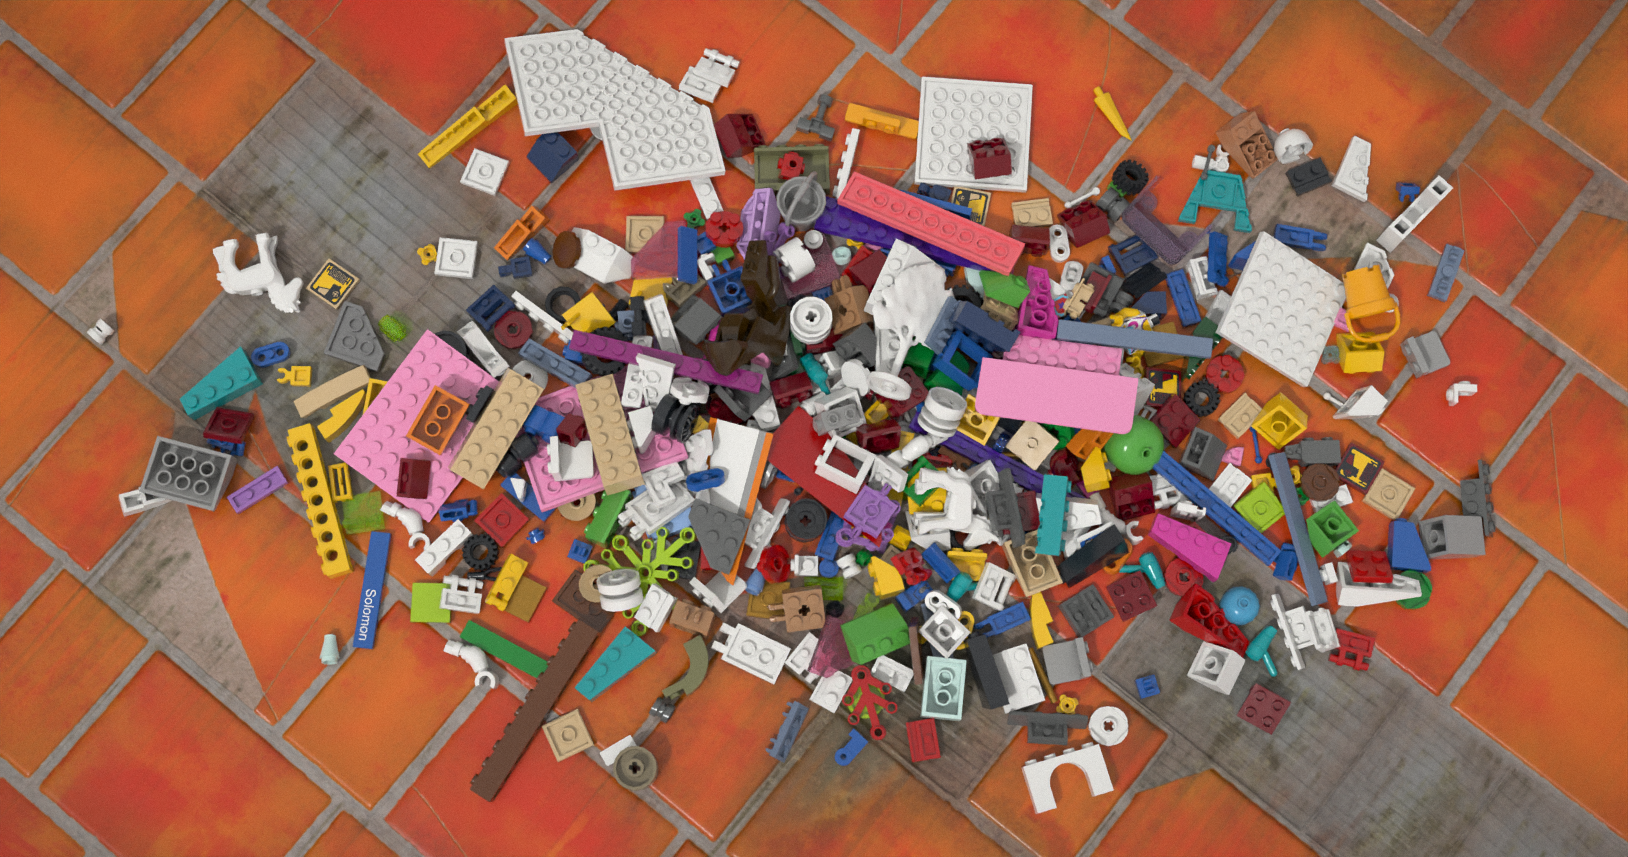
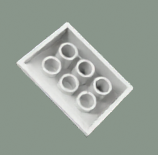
[864,239,945,331]

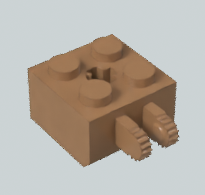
[824,275,874,335]
[768,585,826,632]
[669,599,716,639]

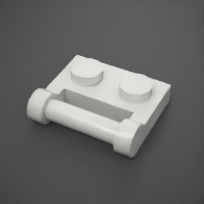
[972,562,1016,612]

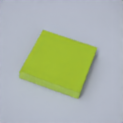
[1233,482,1285,533]
[410,583,451,623]

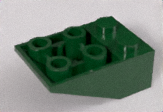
[1181,316,1223,382]

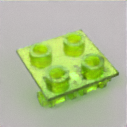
[342,491,385,535]

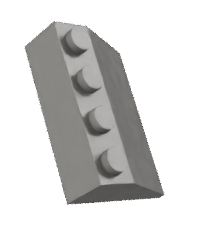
[139,436,238,512]

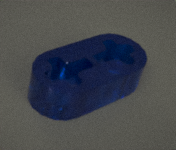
[992,432,1010,454]

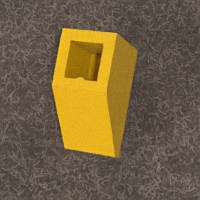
[1081,447,1112,493]

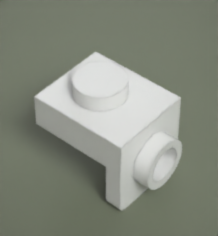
[1446,381,1477,406]

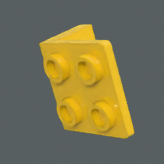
[946,548,987,582]

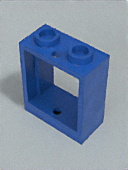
[933,330,993,391]

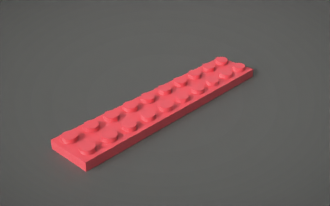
[837,172,1025,276]

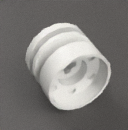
[918,387,967,438]

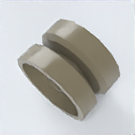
[613,746,659,791]

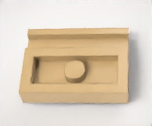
[1011,198,1053,227]
[1218,393,1262,439]

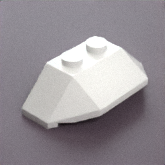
[572,227,640,284]

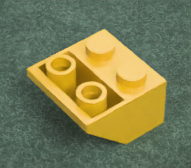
[867,556,905,600]

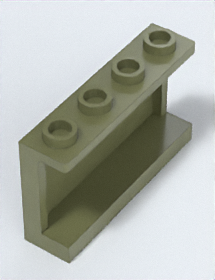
[754,144,830,196]

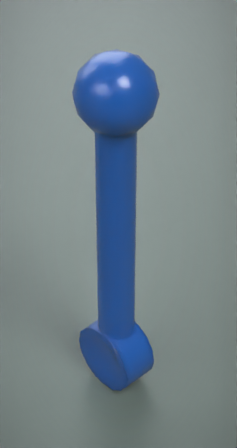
[1249,427,1262,463]

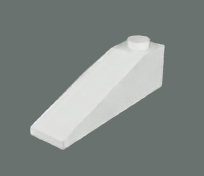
[964,460,1011,546]
[1336,562,1422,607]

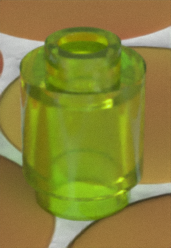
[378,314,407,342]

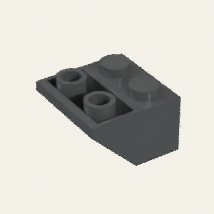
[671,295,722,345]
[833,322,877,368]
[1178,427,1227,481]

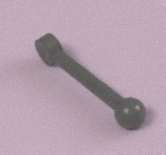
[1200,145,1215,180]

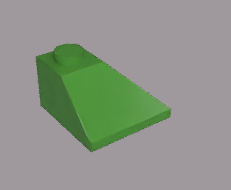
[979,270,1030,308]
[1306,500,1359,558]

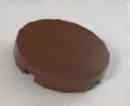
[552,231,582,269]
[1300,463,1340,502]

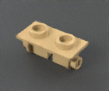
[1063,278,1094,319]

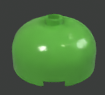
[1105,415,1164,475]

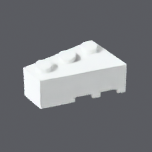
[1036,493,1102,531]

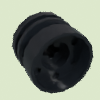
[651,394,700,444]
[784,498,827,543]

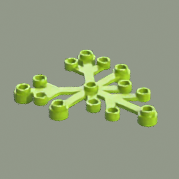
[583,527,697,636]

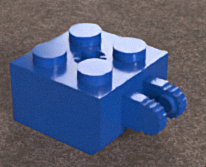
[707,260,752,317]

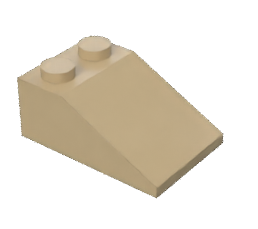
[1002,529,1063,597]

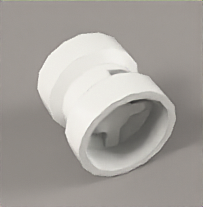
[87,318,114,345]
[836,553,862,579]

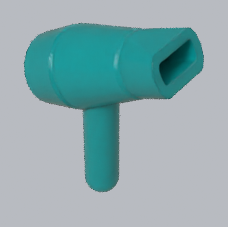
[800,353,831,395]
[1119,552,1165,589]
[946,572,978,609]
[1245,626,1278,677]

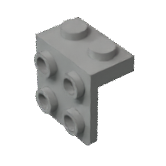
[1400,331,1450,379]
[1042,637,1093,685]

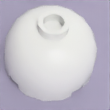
[1274,128,1313,164]

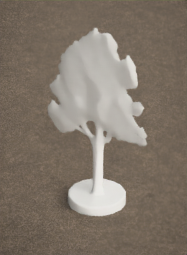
[866,262,954,400]

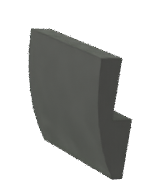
[1058,584,1114,638]

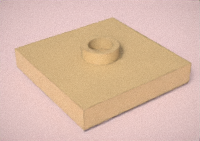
[1005,421,1060,471]

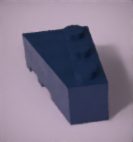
[949,301,1020,353]

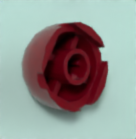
[1048,447,1083,485]

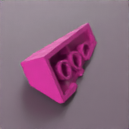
[1015,265,1058,339]

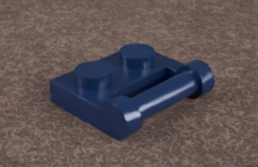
[1108,230,1158,276]
[466,284,516,332]

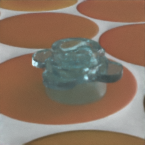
[1321,345,1340,364]

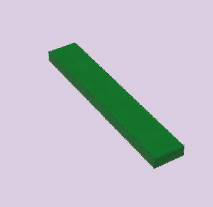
[460,620,548,678]

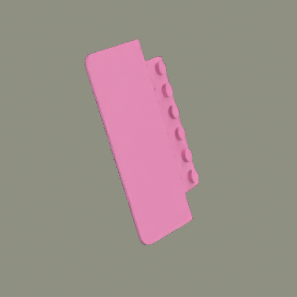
[975,335,1139,434]

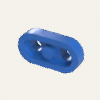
[251,342,291,368]
[686,468,725,492]

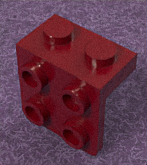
[875,367,928,423]

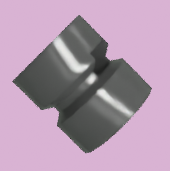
[1096,187,1131,223]

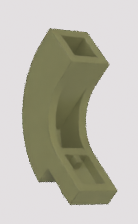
[662,635,709,700]

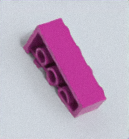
[1148,513,1231,583]

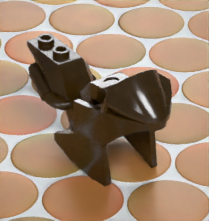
[702,240,791,376]

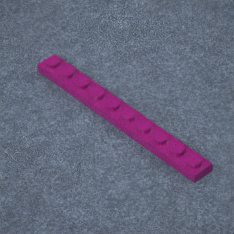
[569,330,763,394]

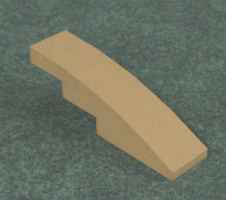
[294,365,371,418]

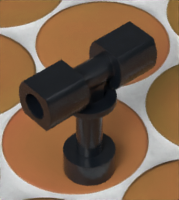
[630,296,651,336]

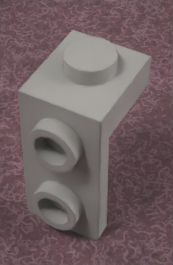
[813,403,860,436]

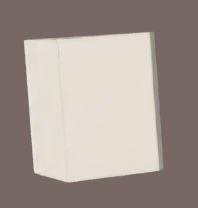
[918,605,970,659]

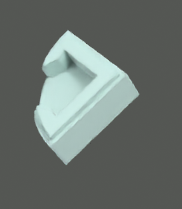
[1333,540,1352,558]

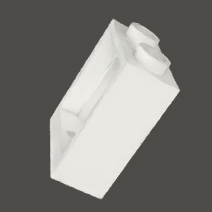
[814,434,876,494]

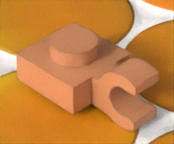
[938,445,972,472]

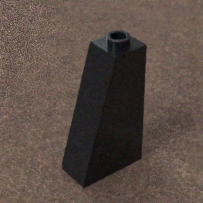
[1056,524,1129,588]
[963,632,1010,710]

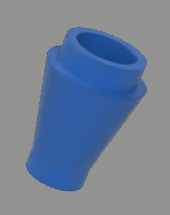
[523,238,552,265]

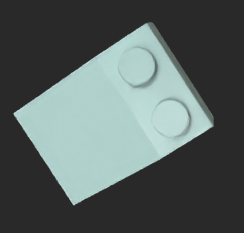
[920,656,966,721]

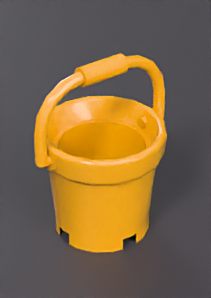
[1342,265,1401,344]

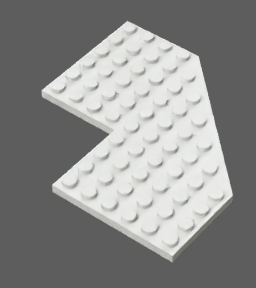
[504,29,726,191]

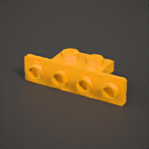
[845,103,919,139]

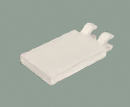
[618,482,695,541]
[711,623,791,685]

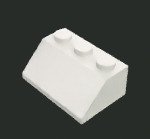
[993,644,1045,714]

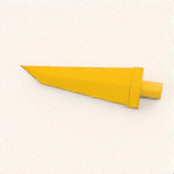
[1093,86,1132,141]

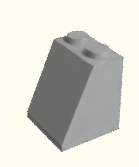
[1419,515,1486,560]

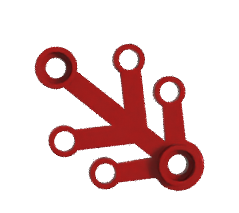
[842,665,897,740]

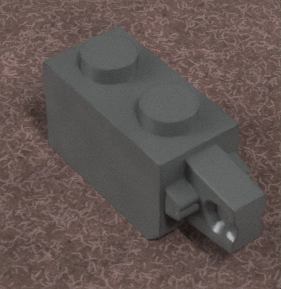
[1284,437,1341,467]

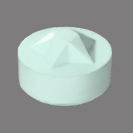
[832,246,851,265]

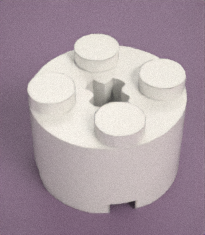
[773,237,815,282]

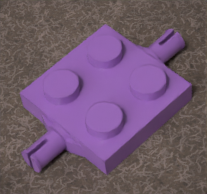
[843,483,898,540]

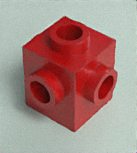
[777,152,805,180]

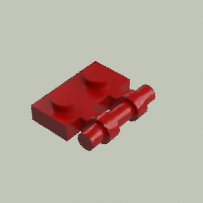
[890,547,932,585]
[1328,628,1375,671]

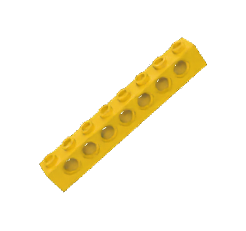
[286,423,354,579]

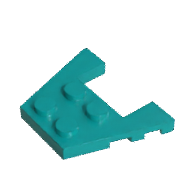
[1178,170,1252,233]

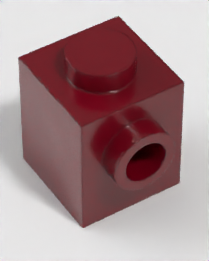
[556,413,588,448]

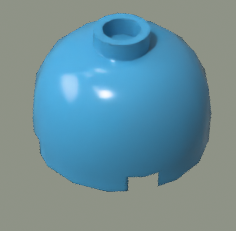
[1219,586,1260,626]

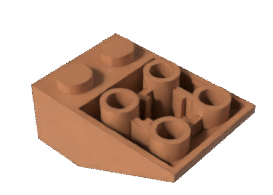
[1216,111,1278,179]

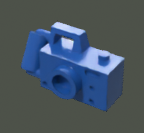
[207,439,246,456]
[439,499,478,522]
[1273,542,1298,581]

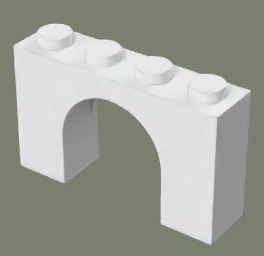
[1376,176,1453,253]
[1021,742,1114,814]

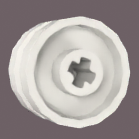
[790,297,832,344]
[596,569,644,612]

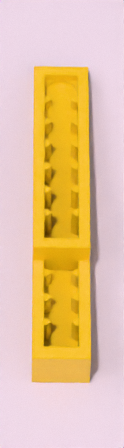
[418,85,518,168]

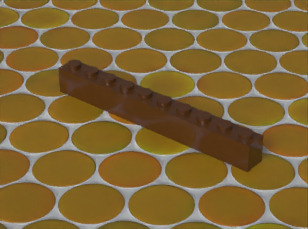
[470,620,601,802]

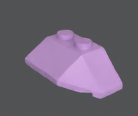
[737,188,781,260]

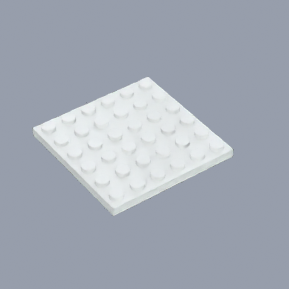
[914,77,1033,193]
[1215,231,1346,387]

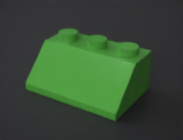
[584,490,633,549]
[840,603,910,665]

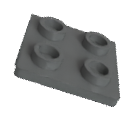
[1071,262,1124,318]
[713,369,772,421]

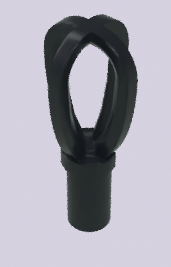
[467,567,502,581]

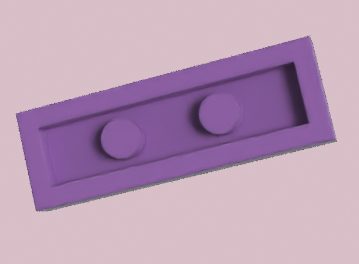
[227,466,288,514]

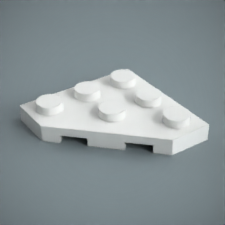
[678,430,713,498]

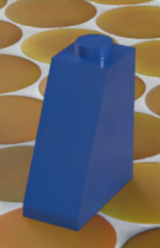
[1387,518,1431,573]

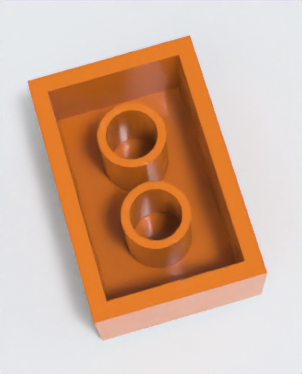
[406,385,470,456]

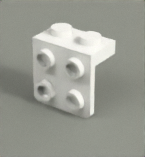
[547,436,594,481]
[689,572,747,613]

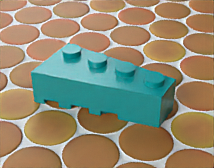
[180,346,263,420]

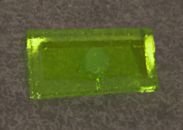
[804,576,843,600]

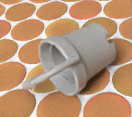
[777,171,826,231]

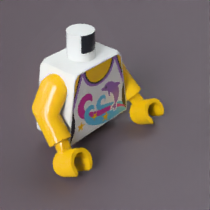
[1110,308,1160,368]

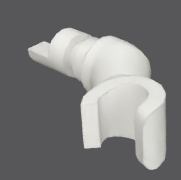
[887,433,948,469]
[1089,492,1144,545]
[380,501,432,550]
[443,640,500,689]

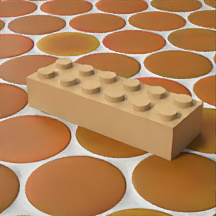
[448,368,544,489]
[575,374,645,496]

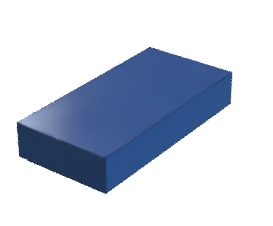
[921,543,961,583]

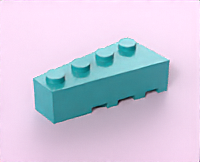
[1035,474,1072,556]
[575,626,657,702]

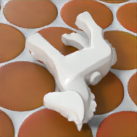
[213,233,304,313]
[913,467,1000,551]

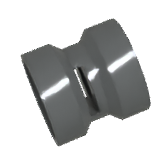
[1109,291,1134,314]
[649,697,676,724]

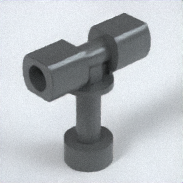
[796,94,835,141]

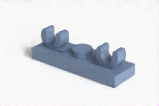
[1427,244,1465,302]
[924,296,960,354]
[766,701,809,763]

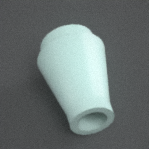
[320,634,340,665]

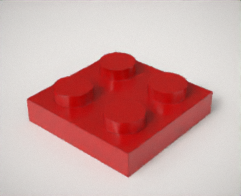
[474,493,530,548]
[1345,550,1393,583]

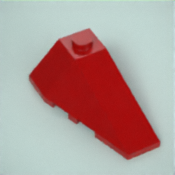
[1169,584,1249,658]

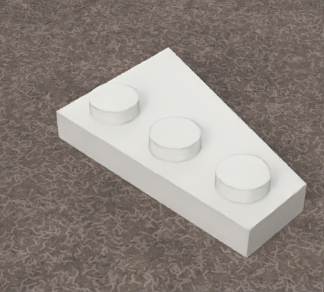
[1331,136,1371,202]
[636,353,675,412]

